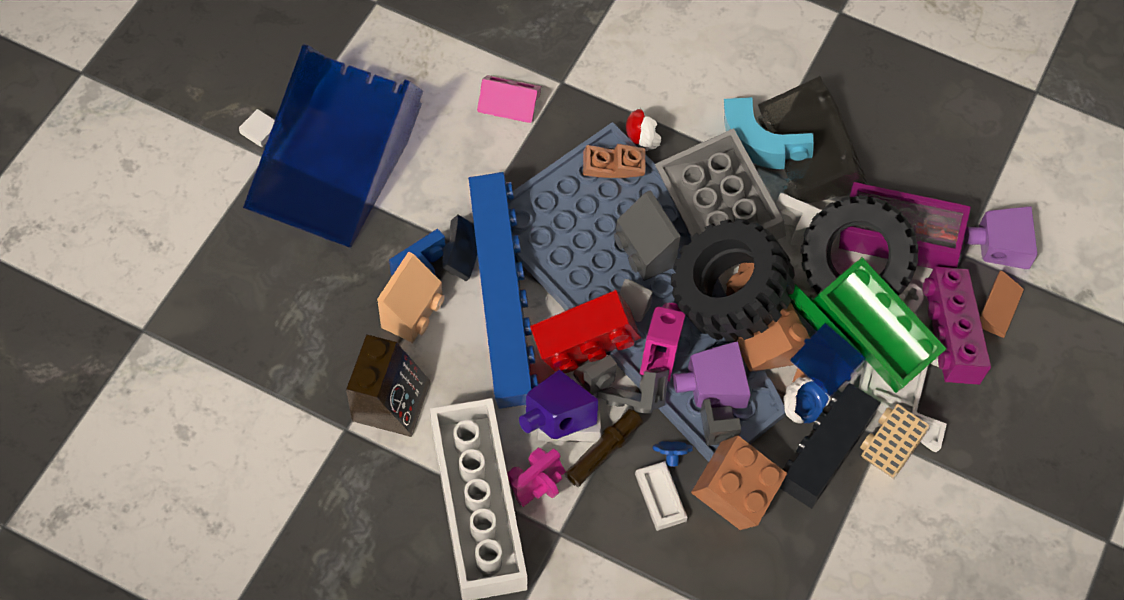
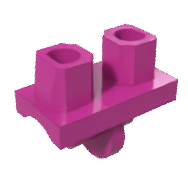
[507,447,566,507]

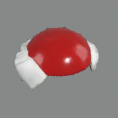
[626,108,661,151]

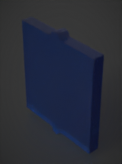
[790,323,866,397]

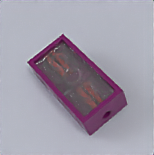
[838,182,971,269]

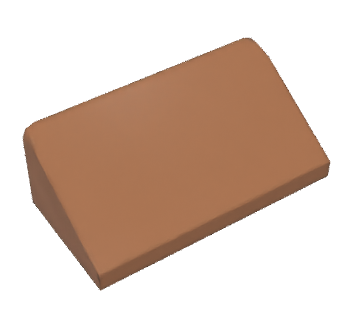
[980,270,1024,338]

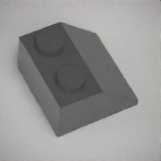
[614,190,681,281]

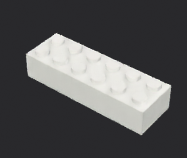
[430,398,527,600]

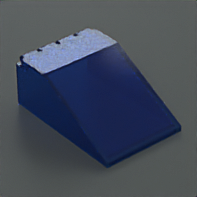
[243,44,423,248]

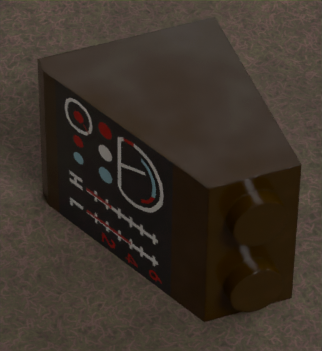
[346,334,430,437]

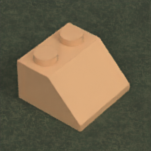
[377,252,444,343]

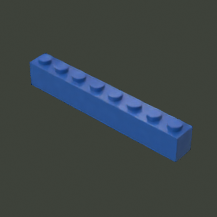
[468,172,539,409]

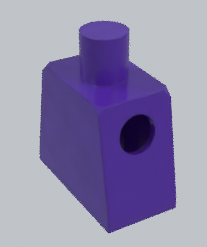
[519,370,598,439]

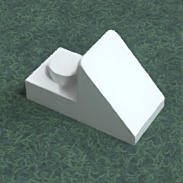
[775,193,822,245]

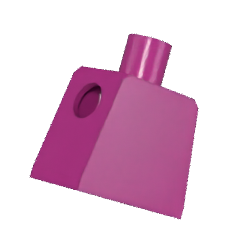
[640,303,685,382]

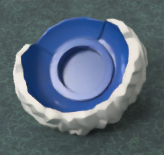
[784,377,830,424]

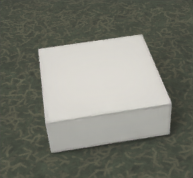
[239,109,280,147]

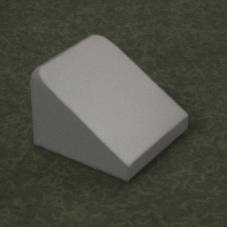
[619,279,653,322]

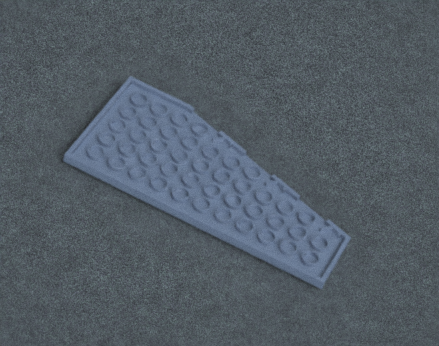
[509,122,786,462]

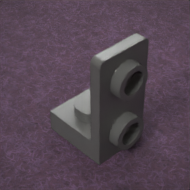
[597,367,669,413]

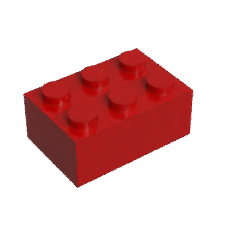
[530,290,641,373]

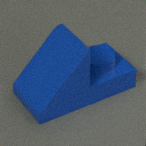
[389,228,445,276]

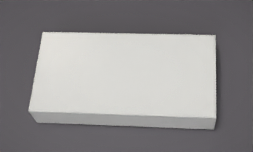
[635,461,688,531]

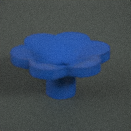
[653,441,693,466]

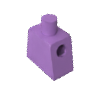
[964,207,1038,269]
[673,342,751,408]

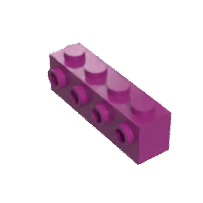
[923,266,991,385]

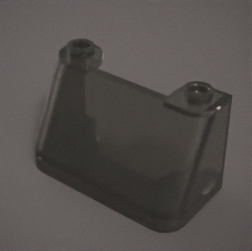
[757,76,868,203]

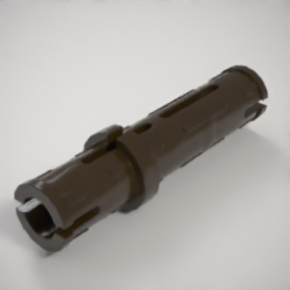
[564,408,643,487]

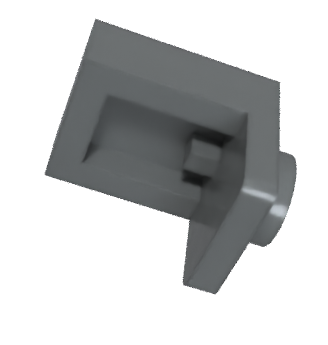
[573,355,617,395]

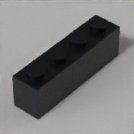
[780,383,881,509]

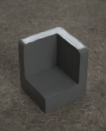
[700,399,741,446]

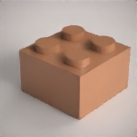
[691,436,787,530]

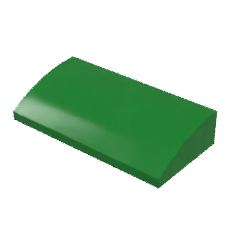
[813,257,946,393]

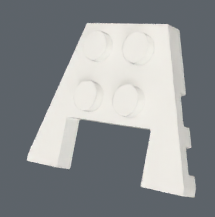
[858,356,947,452]

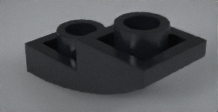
[443,214,478,281]

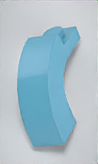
[724,97,814,169]

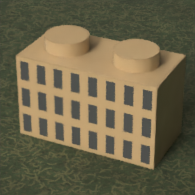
[860,404,930,479]

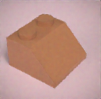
[734,302,814,372]

